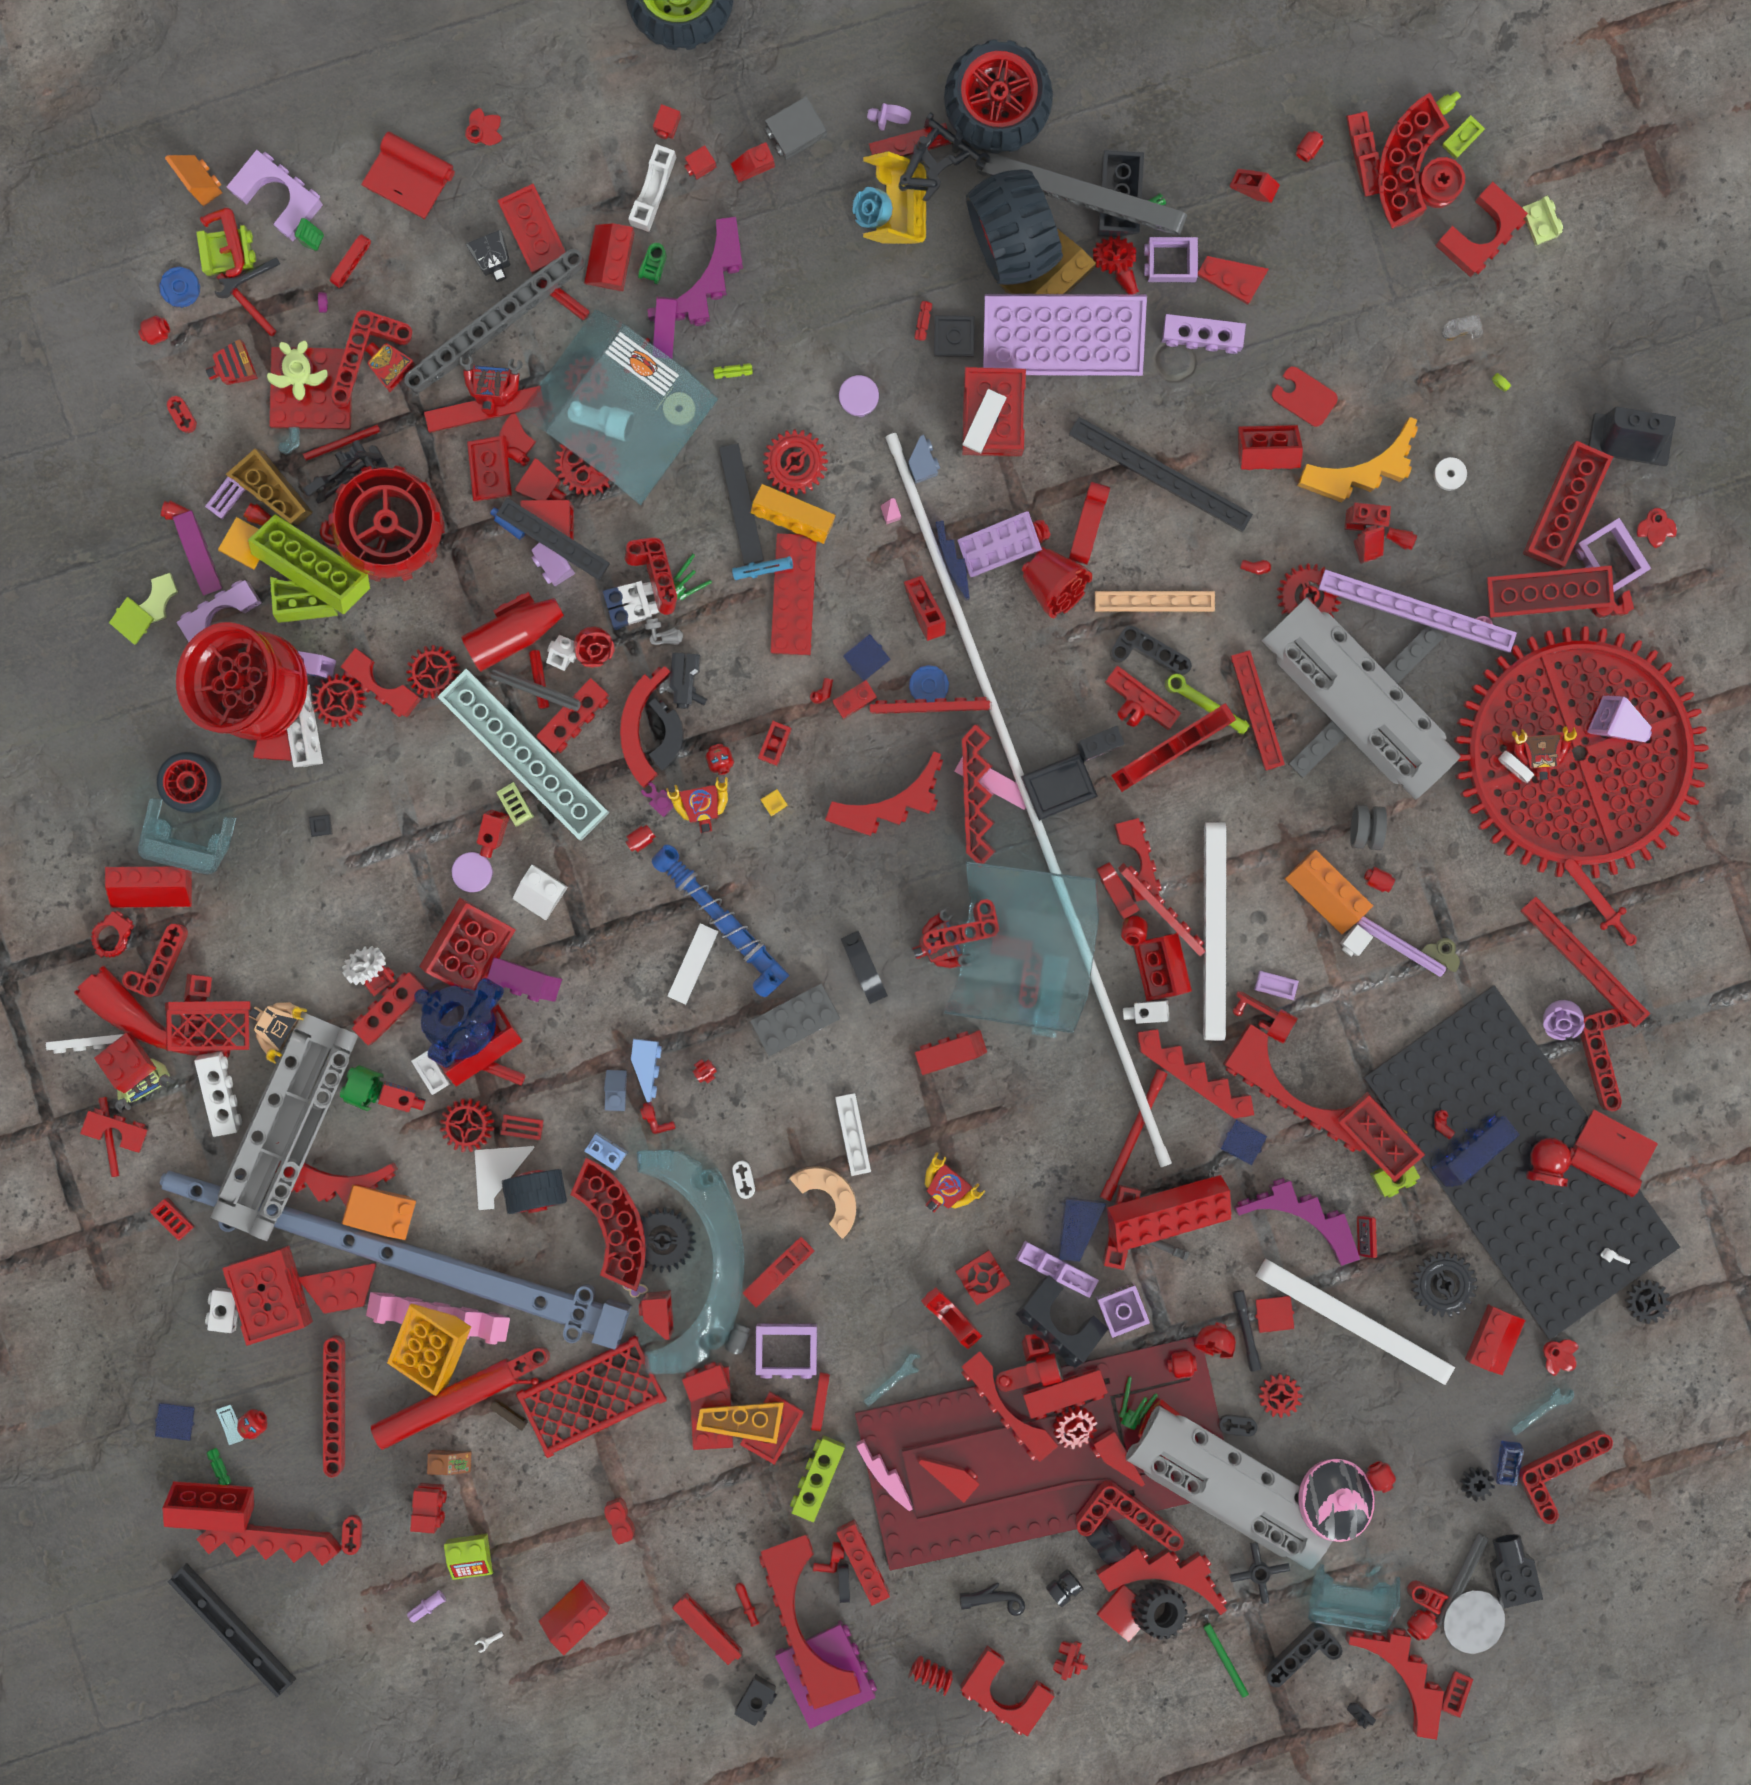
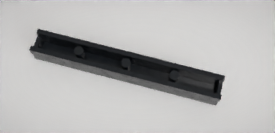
[168,1563,296,1698]

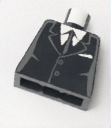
[466,229,511,282]

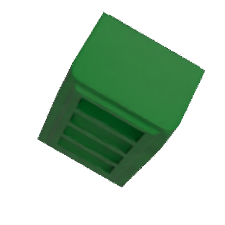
[295,218,324,251]

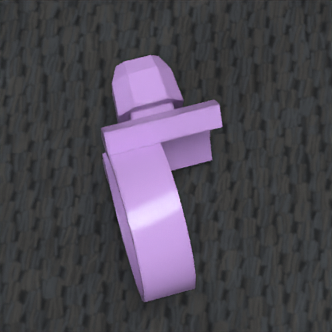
[867,103,911,131]

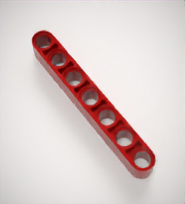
[323,1335,345,1478]

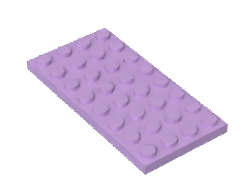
[983,294,1147,376]

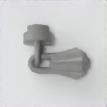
[645,618,683,645]

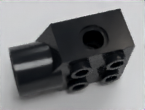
[1489,1534,1543,1609]

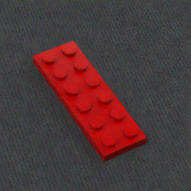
[771,533,817,656]

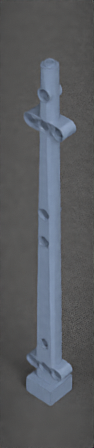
[160,1171,632,1350]

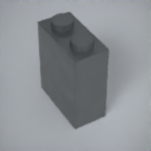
[764,96,827,160]

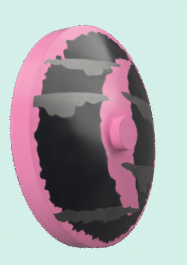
[1299,1459,1374,1542]

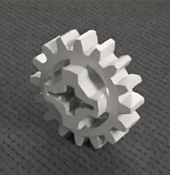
[342,946,386,985]

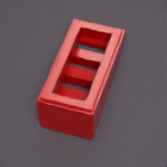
[150,1198,194,1241]
[1441,1671,1474,1718]

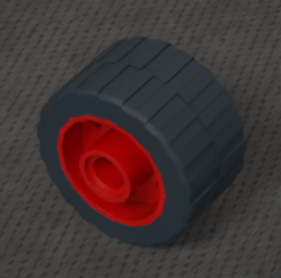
[502,1169,567,1214]

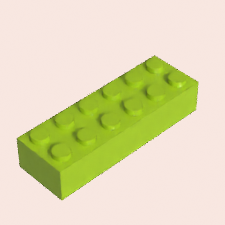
[248,514,370,615]

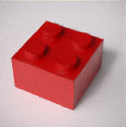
[94,1033,157,1093]

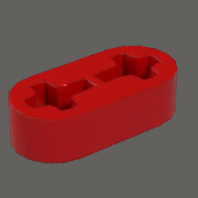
[167,396,197,433]
[341,1515,362,1555]

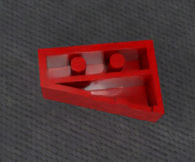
[915,1030,987,1075]

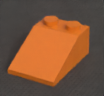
[165,155,223,207]
[342,1185,416,1240]

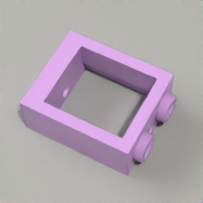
[1144,237,1198,282]

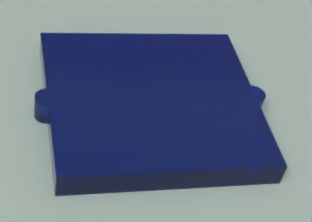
[843,634,891,681]
[1220,1120,1267,1165]
[155,1403,195,1441]

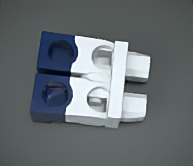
[603,581,659,630]

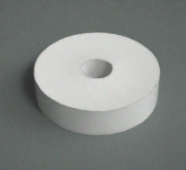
[1433,457,1467,491]

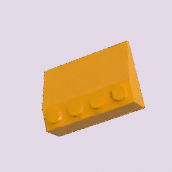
[387,1303,472,1396]

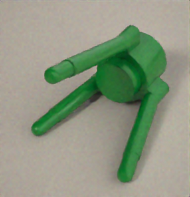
[673,554,712,601]
[1119,1376,1158,1430]

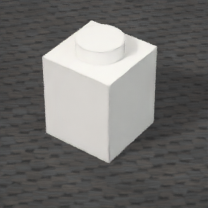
[1339,925,1373,957]

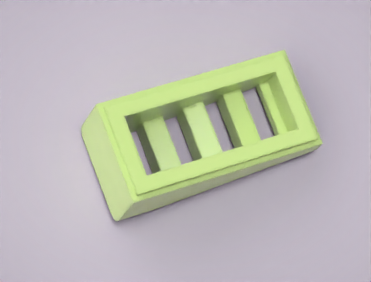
[496,782,534,827]

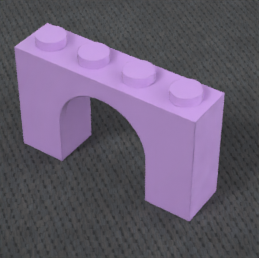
[227,150,323,242]

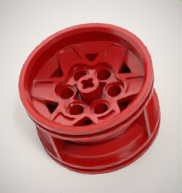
[176,622,308,740]

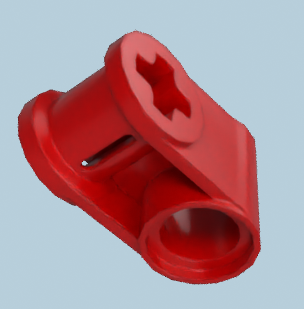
[1407,1580,1449,1615]

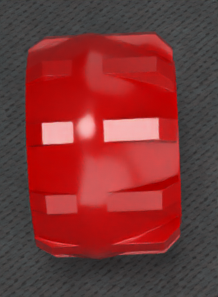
[329,465,445,582]

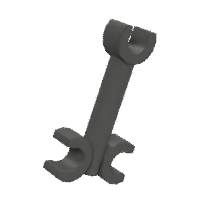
[1149,1240,1190,1261]

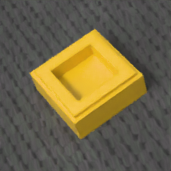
[760,789,788,817]

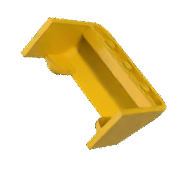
[863,152,926,244]

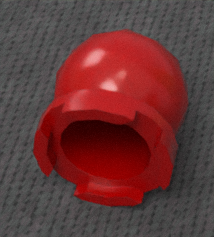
[1526,1138,1571,1187]

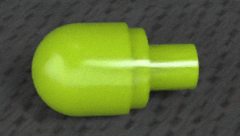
[1436,91,1461,115]

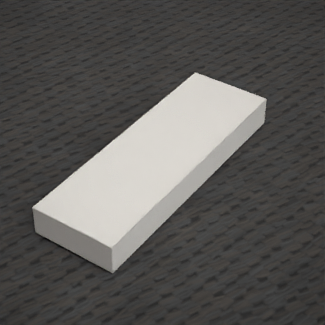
[963,389,1007,454]

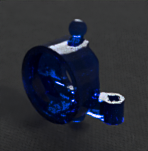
[414,978,504,1067]

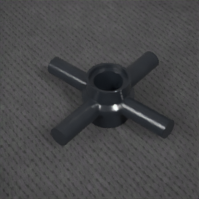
[1229,1542,1290,1604]

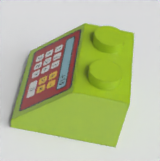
[444,1534,493,1580]

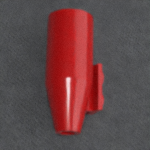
[461,592,564,672]

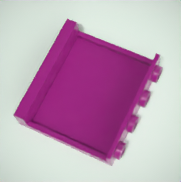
[775,1620,877,1729]

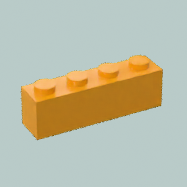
[750,484,836,544]

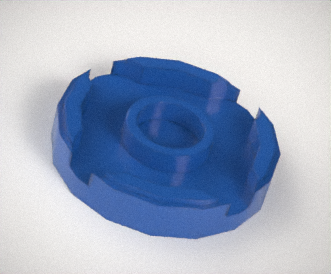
[159,267,201,308]
[909,665,949,702]

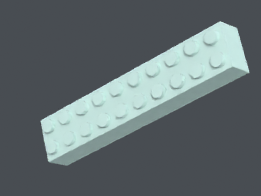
[438,669,609,841]

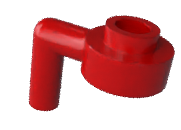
[640,1102,676,1134]
[813,1542,844,1573]

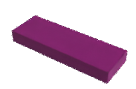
[653,297,677,359]

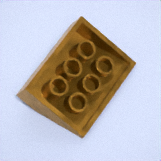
[995,229,1096,294]

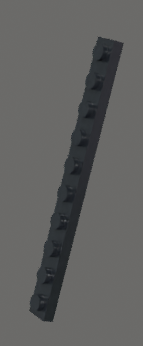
[1069,417,1253,533]

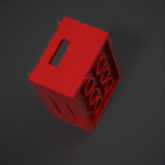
[962,367,1026,456]
[222,1245,313,1346]

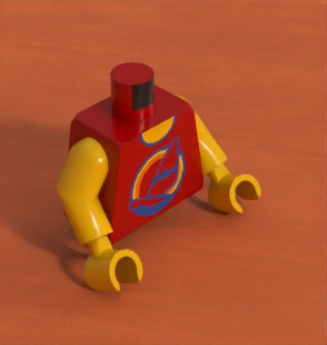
[666,777,728,833]
[924,1152,985,1212]

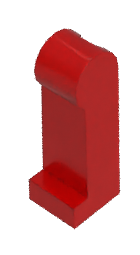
[1096,862,1140,919]

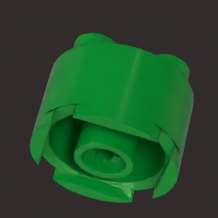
[340,1065,384,1111]

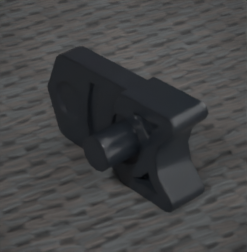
[1347,1703,1376,1729]

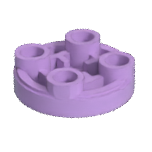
[839,375,879,417]
[452,852,493,892]

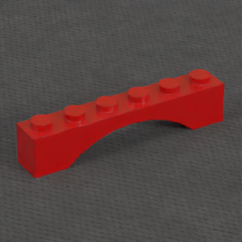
[961,1351,1058,1462]

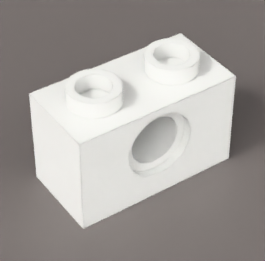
[205,1288,238,1333]

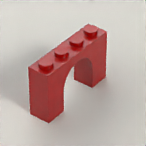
[1435,182,1528,277]
[960,1645,1055,1737]

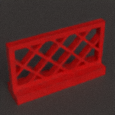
[165,1001,250,1051]

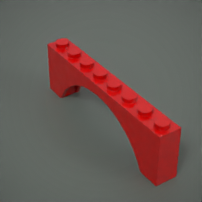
[1223,1024,1387,1152]
[759,1534,862,1710]

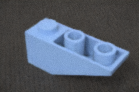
[631,1039,662,1102]

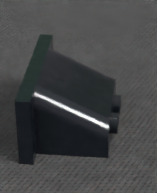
[1588,407,1676,466]

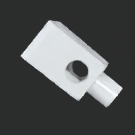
[1123,1000,1170,1024]

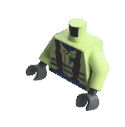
[115,1059,175,1113]

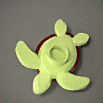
[267,341,328,401]

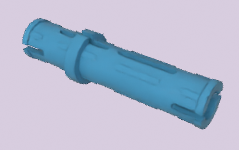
[732,556,793,580]

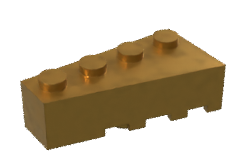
[225,448,313,525]

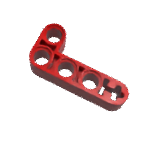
[1069,482,1111,565]
[624,538,677,615]
[919,899,999,950]
[122,924,188,997]

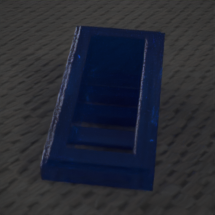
[1496,1441,1524,1486]

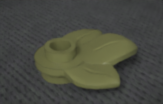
[1421,938,1460,976]

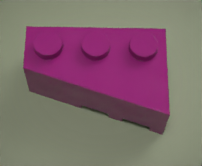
[486,958,562,1002]

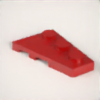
[1198,256,1269,305]

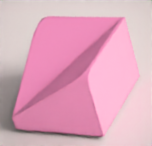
[881,498,901,524]

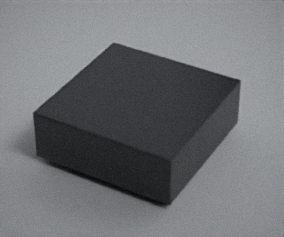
[309,814,333,837]

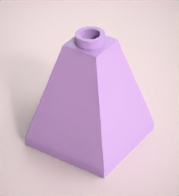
[1587,696,1652,742]

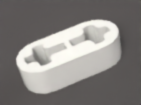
[1498,751,1534,783]
[733,1160,755,1199]

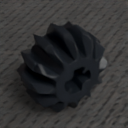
[1460,1466,1495,1502]

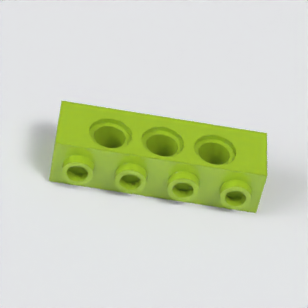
[790,1435,845,1523]

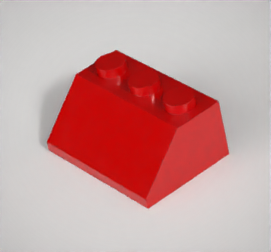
[584,223,635,291]
[1238,425,1303,470]
[1134,933,1192,1001]
[639,1290,674,1340]
[1465,1304,1526,1375]
[538,1579,610,1656]

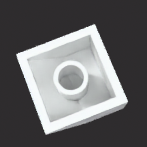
[513,865,568,920]

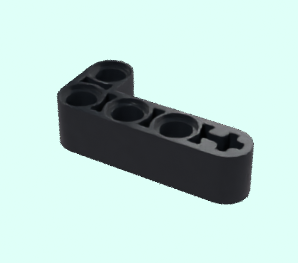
[1110,626,1192,676]
[1264,1622,1343,1687]

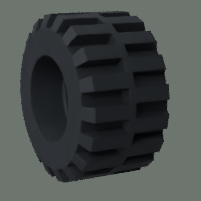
[1132,1582,1188,1640]

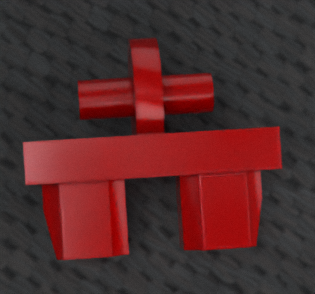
[1053,1641,1088,1681]

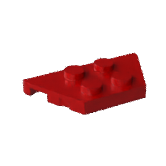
[299,1263,377,1314]

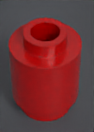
[1295,131,1324,163]
[625,824,656,853]
[1364,866,1395,893]

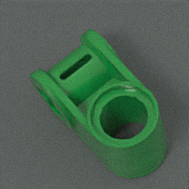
[638,243,667,285]

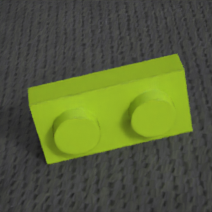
[1442,115,1485,159]

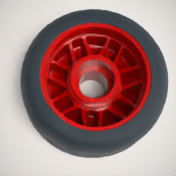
[156,752,221,813]

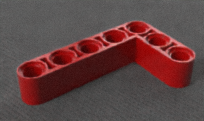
[331,310,412,408]
[1580,1007,1630,1111]
[1518,1430,1613,1524]
[1075,1481,1184,1551]

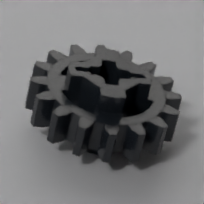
[1625,1279,1671,1324]

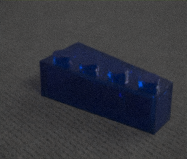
[1432,1116,1520,1187]

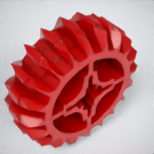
[406,645,461,699]
[312,674,367,728]
[440,1098,494,1152]

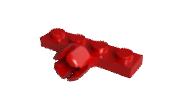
[1104,666,1181,730]

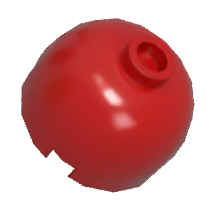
[573,626,615,668]
[1194,1322,1236,1359]

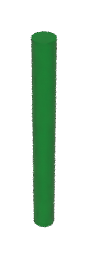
[1203,1623,1249,1698]

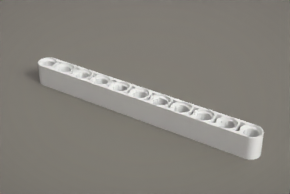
[1203,822,1226,1041]
[1256,1258,1455,1385]

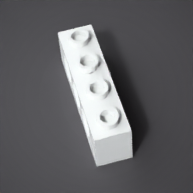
[287,685,323,767]
[194,1051,242,1137]

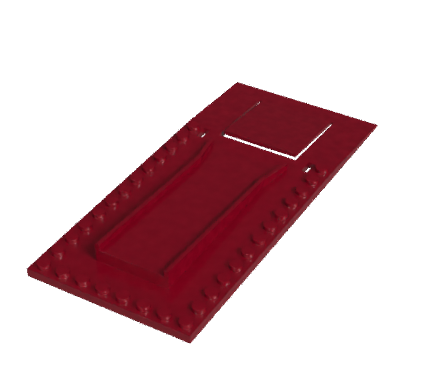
[855,1336,1224,1571]

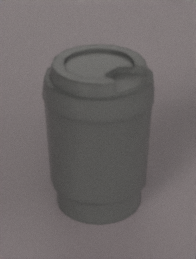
[725,1322,751,1355]

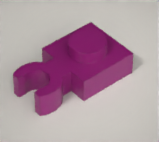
[641,782,674,817]

